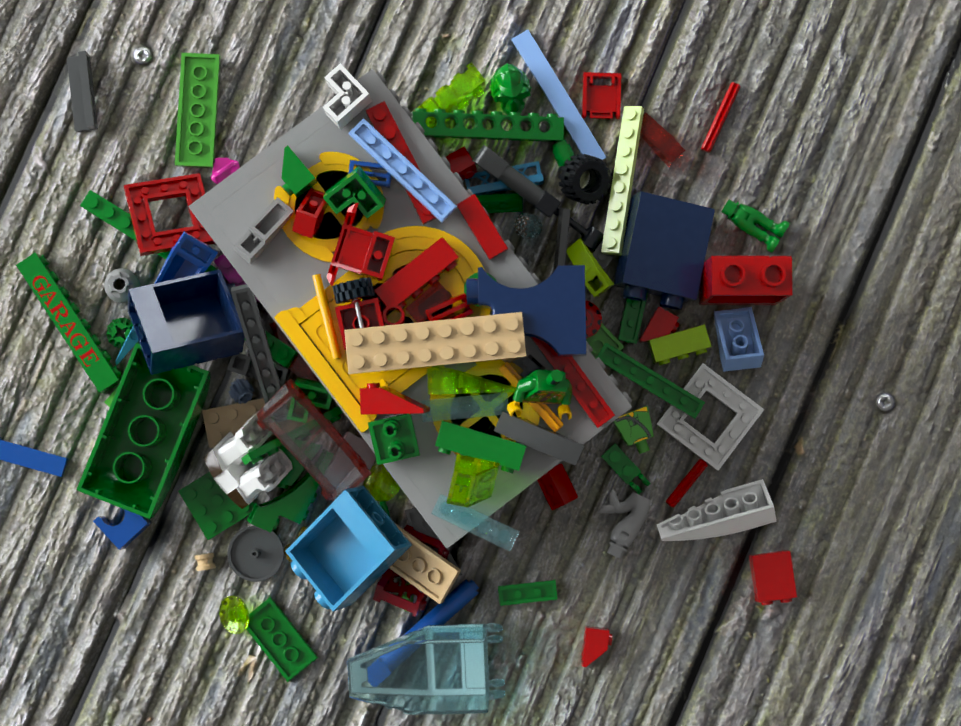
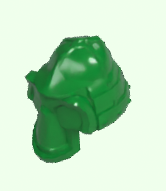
[490,63,532,115]

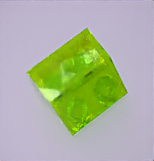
[446,454,500,508]

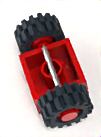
[332,278,385,350]

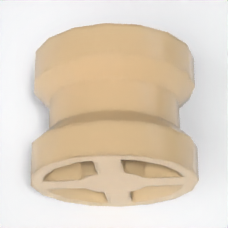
[195,553,216,571]

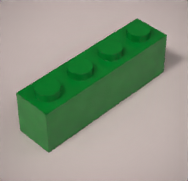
[435,421,526,473]

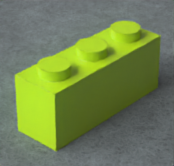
[648,325,711,365]

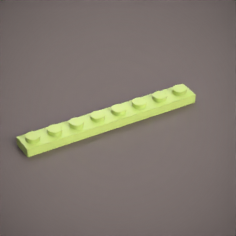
[601,106,644,255]

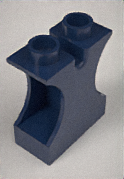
[466,265,586,357]

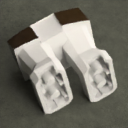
[204,410,293,509]

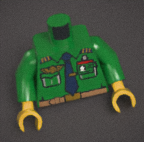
[507,370,572,420]

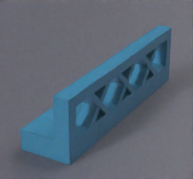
[465,161,544,195]

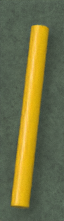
[312,274,341,360]

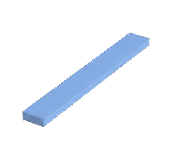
[512,30,607,161]

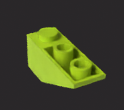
[566,238,614,297]

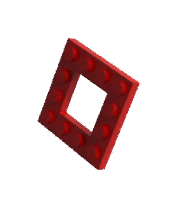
[124,173,216,256]

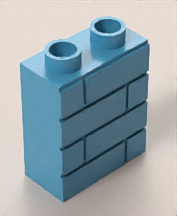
[285,486,412,611]

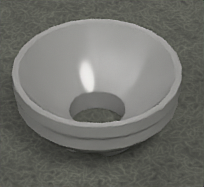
[104,268,140,303]

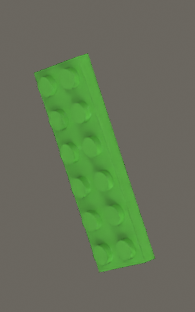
[175,53,221,168]

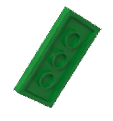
[240,597,319,682]

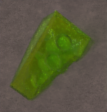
[427,365,516,395]

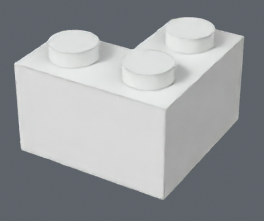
[323,63,372,130]

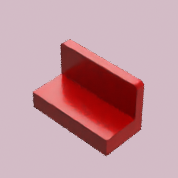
[537,463,578,510]

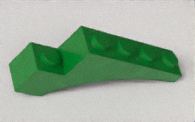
[247,449,334,533]

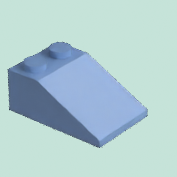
[714,307,764,372]

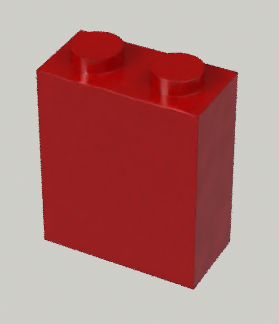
[749,550,797,605]

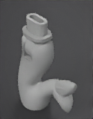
[598,490,651,559]

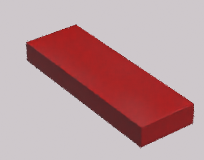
[456,194,508,260]

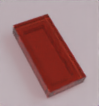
[405,281,452,323]

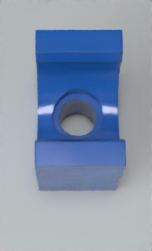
[93,509,153,550]

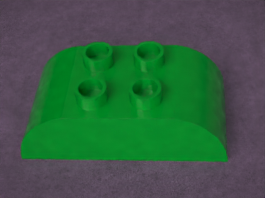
[76,343,211,519]

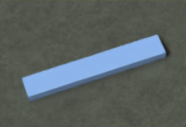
[349,118,457,223]

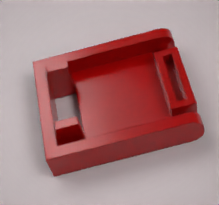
[582,72,621,119]

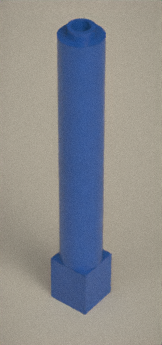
[367,579,479,686]

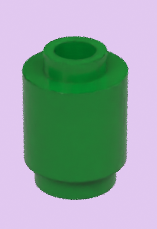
[552,140,574,168]

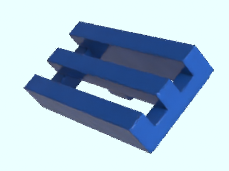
[348,160,392,188]

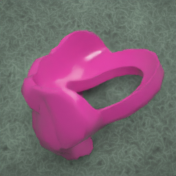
[211,157,240,184]

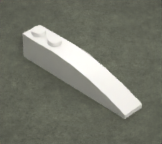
[657,479,777,541]

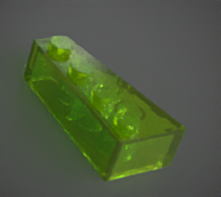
[413,62,485,128]

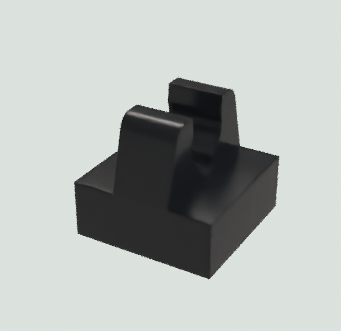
[520,354,546,378]

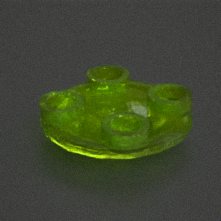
[363,464,400,502]

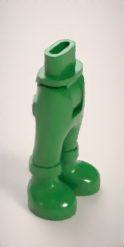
[721,199,790,253]

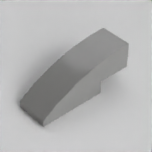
[234,197,294,265]

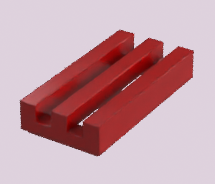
[425,293,473,321]

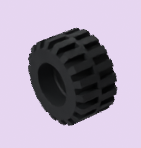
[558,154,611,205]

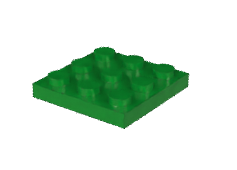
[178,472,255,540]

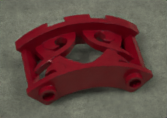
[373,525,449,617]

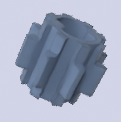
[229,378,254,404]

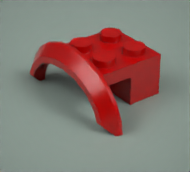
[327,203,395,286]

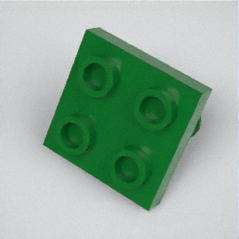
[368,414,420,465]

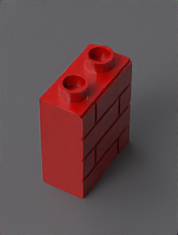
[699,256,793,305]

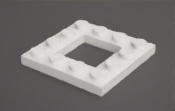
[656,363,764,471]

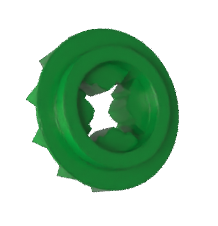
[106,318,133,348]

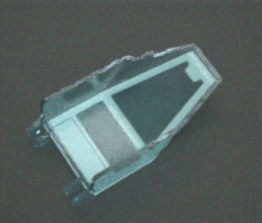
[347,623,505,715]

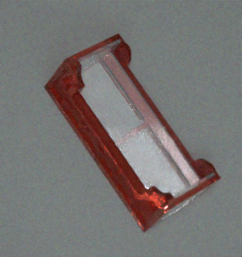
[257,379,371,501]

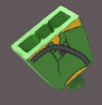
[613,406,654,454]

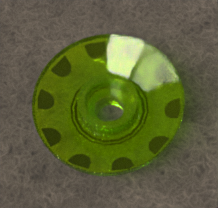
[219,596,249,634]

